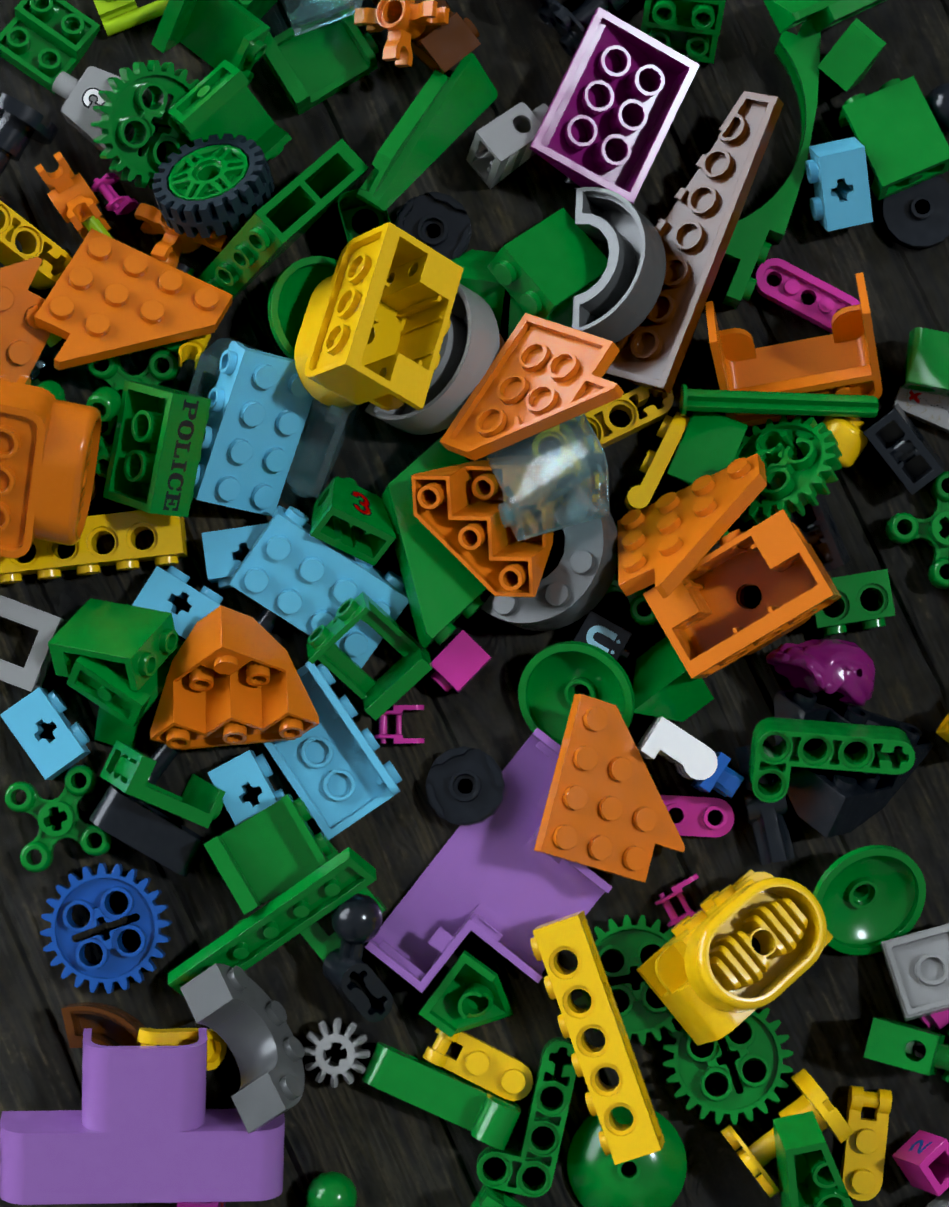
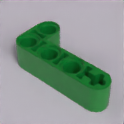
[749,717,916,803]
[477,1037,576,1198]
[361,1042,521,1150]

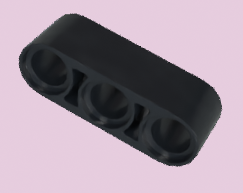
[89,785,208,877]

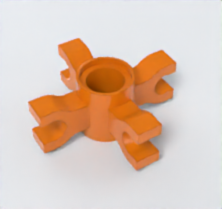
[354,0,450,68]
[34,151,111,240]
[134,203,230,268]

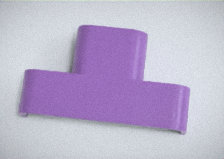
[365,728,612,993]
[0,1028,285,1205]

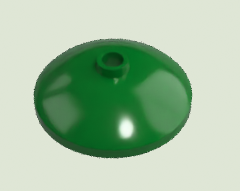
[268,256,338,359]
[518,641,635,746]
[813,845,926,955]
[567,1106,687,1207]

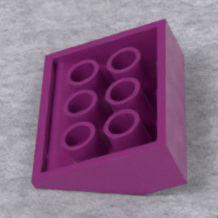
[529,7,700,204]

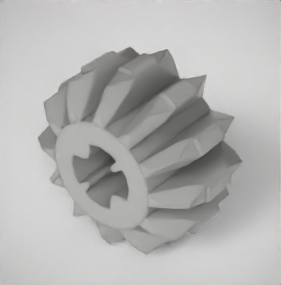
[303,1017,370,1088]

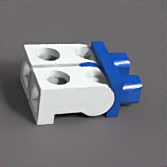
[636,716,744,798]

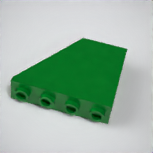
[198,139,369,300]
[382,436,488,649]

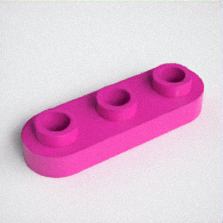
[754,258,860,334]
[660,795,734,837]

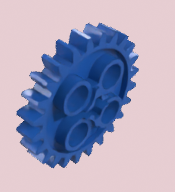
[40,863,172,994]

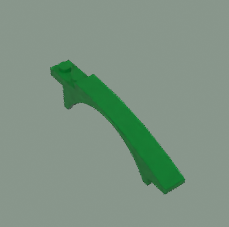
[722,19,821,309]

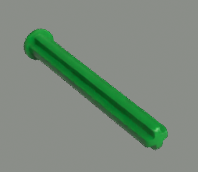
[680,384,879,418]

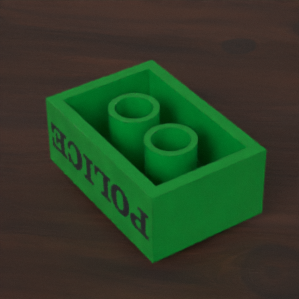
[103,380,211,517]

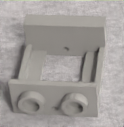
[0,595,67,692]

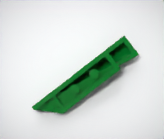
[763,0,888,33]
[356,52,498,211]

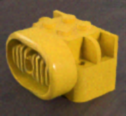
[294,222,464,411]
[636,869,833,1046]

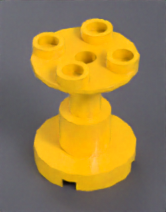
[720,1068,854,1198]

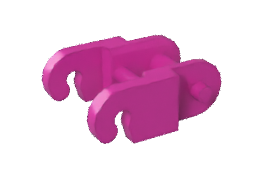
[91,173,139,215]
[374,705,425,744]
[655,873,702,927]

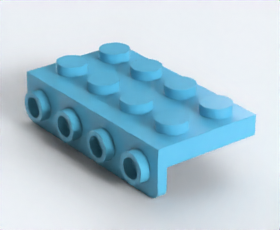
[193,341,313,517]
[229,506,408,668]
[263,661,403,840]

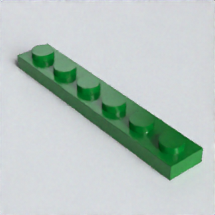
[168,847,377,996]

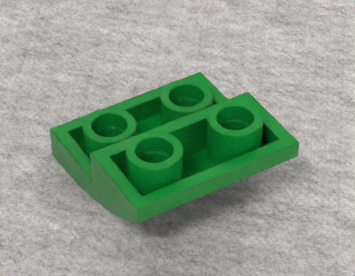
[0,0,100,94]
[640,0,726,64]

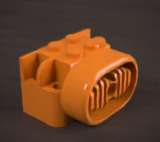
[0,375,102,558]
[643,509,841,679]

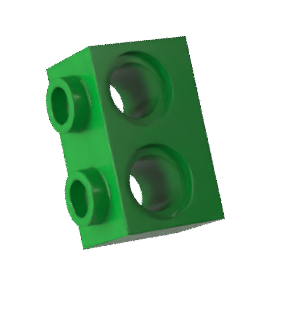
[810,569,896,636]

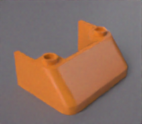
[705,272,883,427]

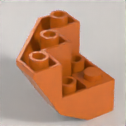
[411,457,558,597]
[150,605,319,750]

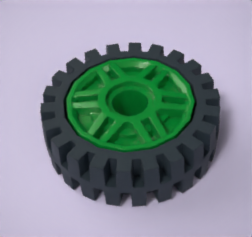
[152,134,274,238]

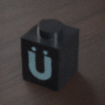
[573,610,634,666]

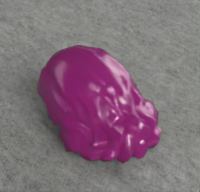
[766,639,875,706]

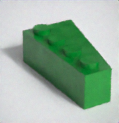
[773,1111,853,1207]

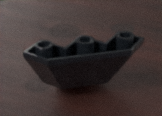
[774,687,934,838]

